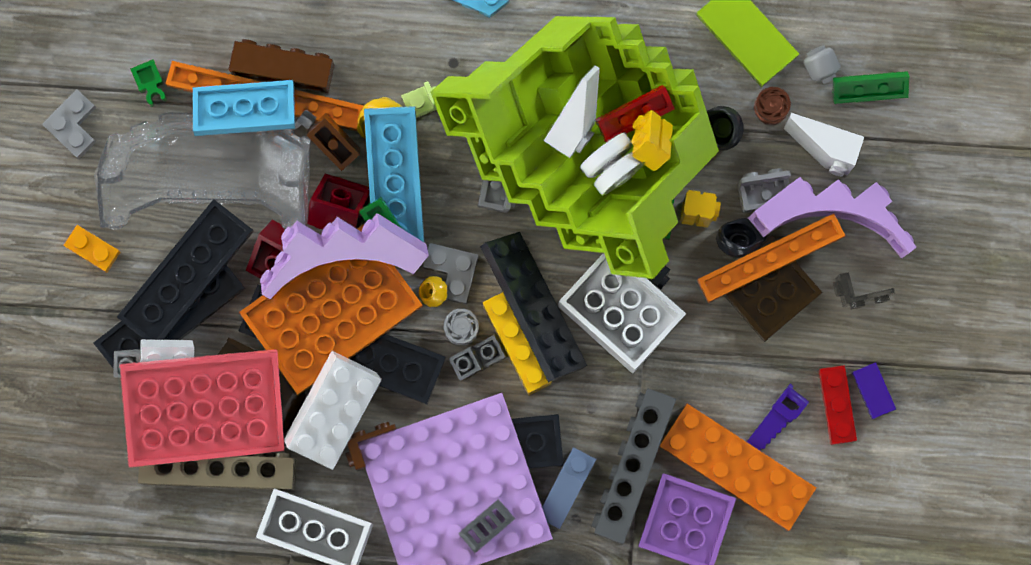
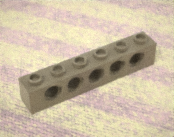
[138,453,297,490]

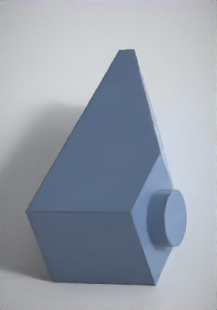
[542,447,596,529]

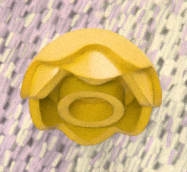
[419,276,447,308]

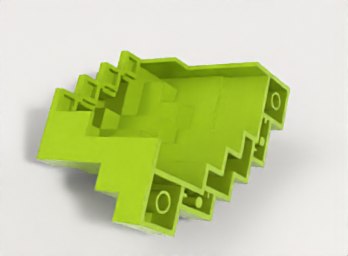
[431,16,719,279]

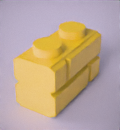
[631,110,673,171]
[680,190,721,228]

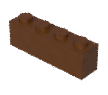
[228,39,335,94]

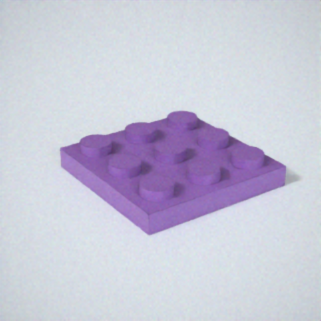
[638,473,736,565]

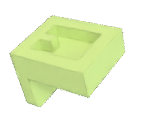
[401,81,437,118]

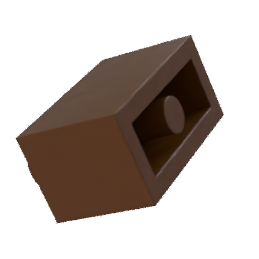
[306,113,361,171]

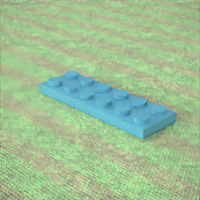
[364,106,424,242]

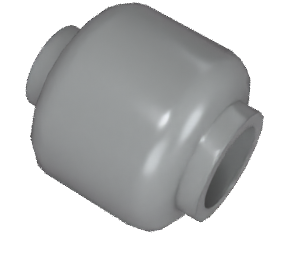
[804,45,841,84]

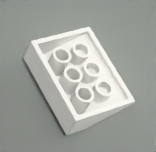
[558,253,686,374]

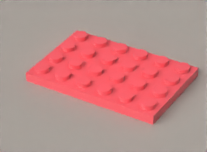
[120,349,285,467]

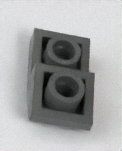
[449,334,509,381]

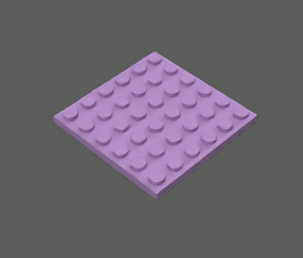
[358,393,553,565]

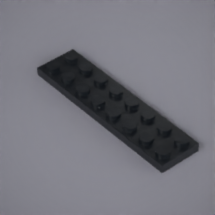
[238,284,446,405]

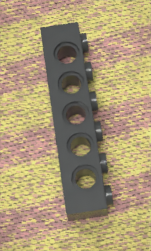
[591,388,676,545]

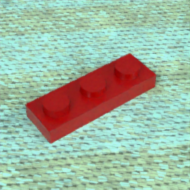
[595,85,675,143]
[818,365,857,445]

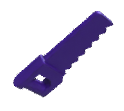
[746,384,809,451]

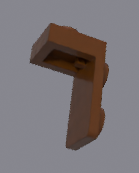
[345,422,397,471]

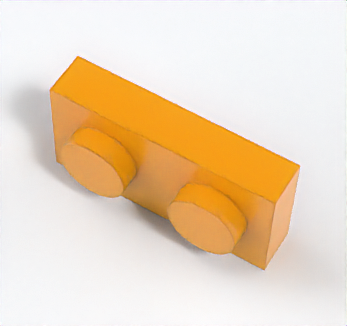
[63,225,121,273]

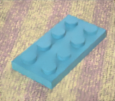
[193,80,295,136]

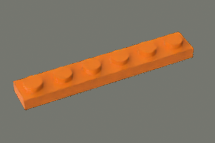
[697,213,846,303]

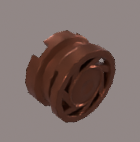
[754,87,791,125]

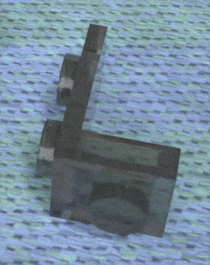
[833,272,895,310]

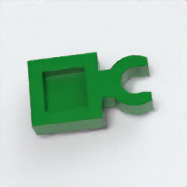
[130,59,167,107]

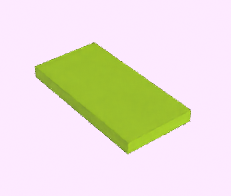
[696,0,799,88]

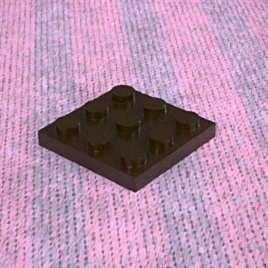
[724,235,823,342]

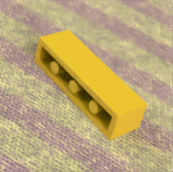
[482,292,552,396]

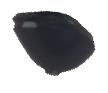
[706,106,744,151]
[716,218,766,258]

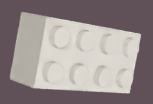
[284,351,382,470]
[256,489,373,565]

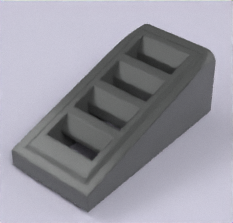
[458,499,515,553]

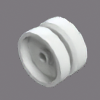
[580,132,645,196]

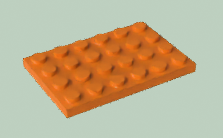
[239,224,423,396]

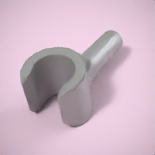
[287,110,316,133]

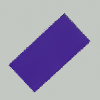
[852,362,896,419]

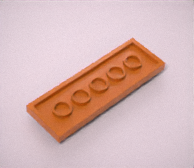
[659,403,816,531]

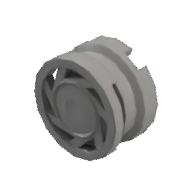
[444,309,479,346]

